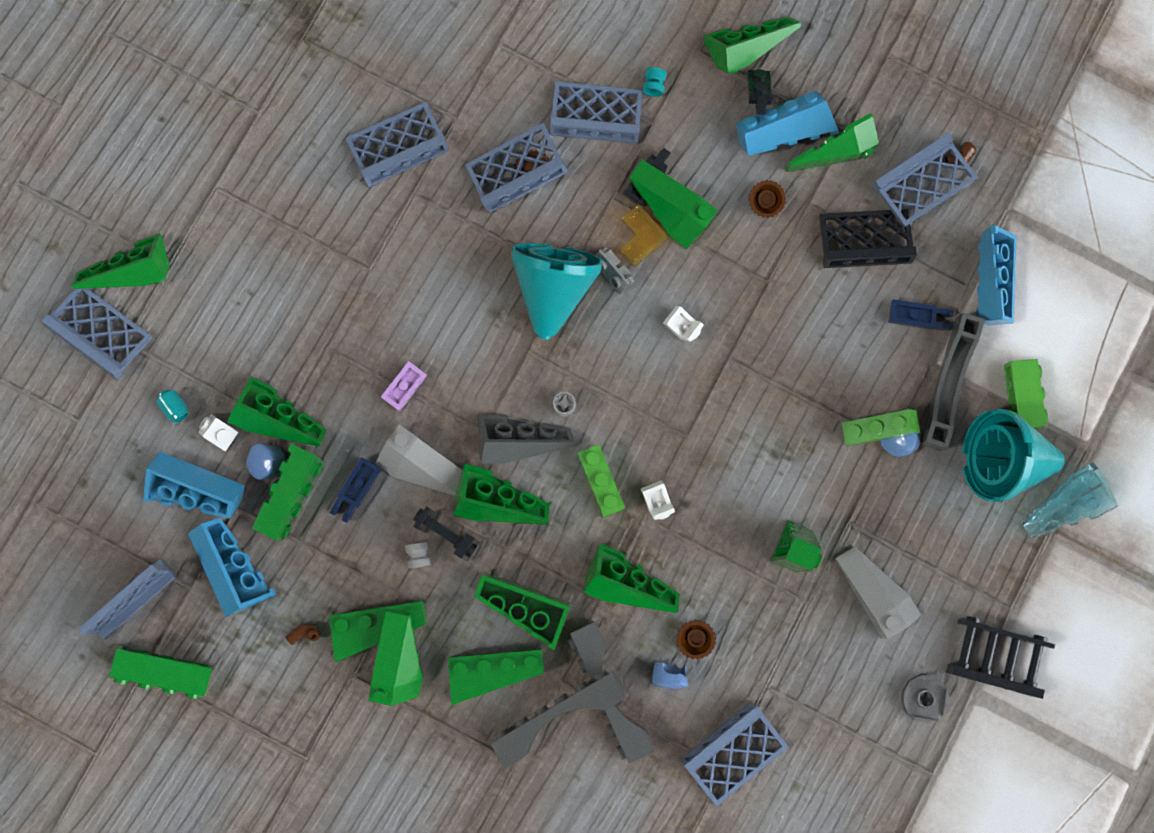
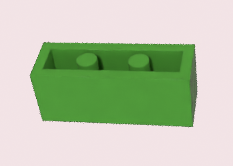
[1004,359,1048,429]
[842,409,920,446]
[577,444,625,518]

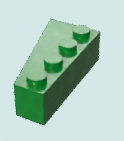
[252,444,324,542]
[771,520,822,572]
[474,572,571,650]
[329,601,428,663]
[109,645,212,699]
[448,649,544,706]

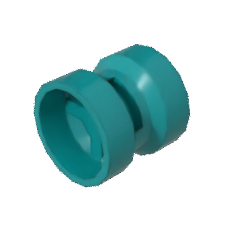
[642,67,667,97]

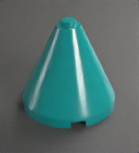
[511,243,602,340]
[962,409,1065,502]

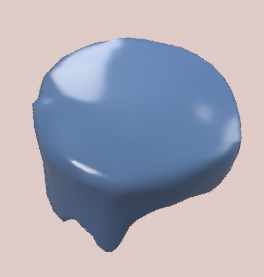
[880,433,921,457]
[246,443,285,480]
[651,662,688,689]

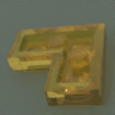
[620,204,668,268]

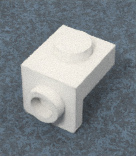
[663,306,704,342]
[198,414,239,451]
[641,480,675,520]

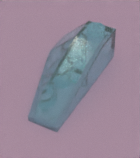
[1022,462,1118,538]

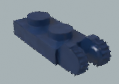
[888,299,953,331]
[330,457,382,523]

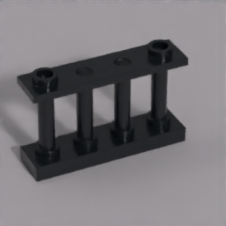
[413,506,480,561]
[946,616,1055,699]

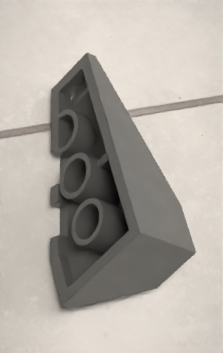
[478,414,575,464]

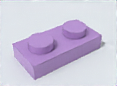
[381,361,427,412]

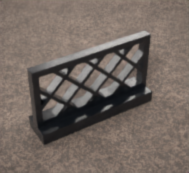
[819,209,917,268]

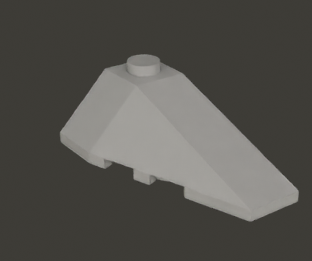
[375,425,462,496]
[835,547,921,639]

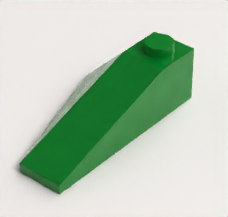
[703,17,801,74]
[785,113,879,172]
[227,376,327,447]
[452,464,550,525]
[583,543,680,613]
[368,609,423,706]

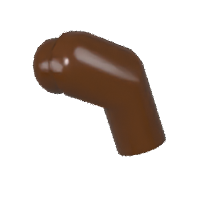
[945,142,976,166]
[285,623,320,645]

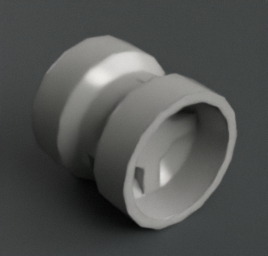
[553,392,576,417]
[405,542,431,569]

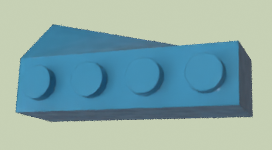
[736,90,839,156]
[976,225,1016,326]
[143,452,245,518]
[188,518,276,617]

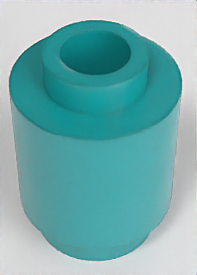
[156,389,190,424]

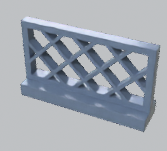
[550,81,642,144]
[346,102,449,187]
[465,123,568,213]
[872,133,978,228]
[42,288,152,381]
[78,559,177,639]
[680,701,788,807]

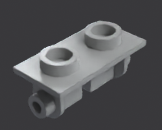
[596,248,635,294]

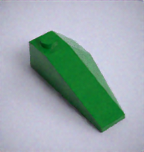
[629,159,718,249]
[71,233,170,289]

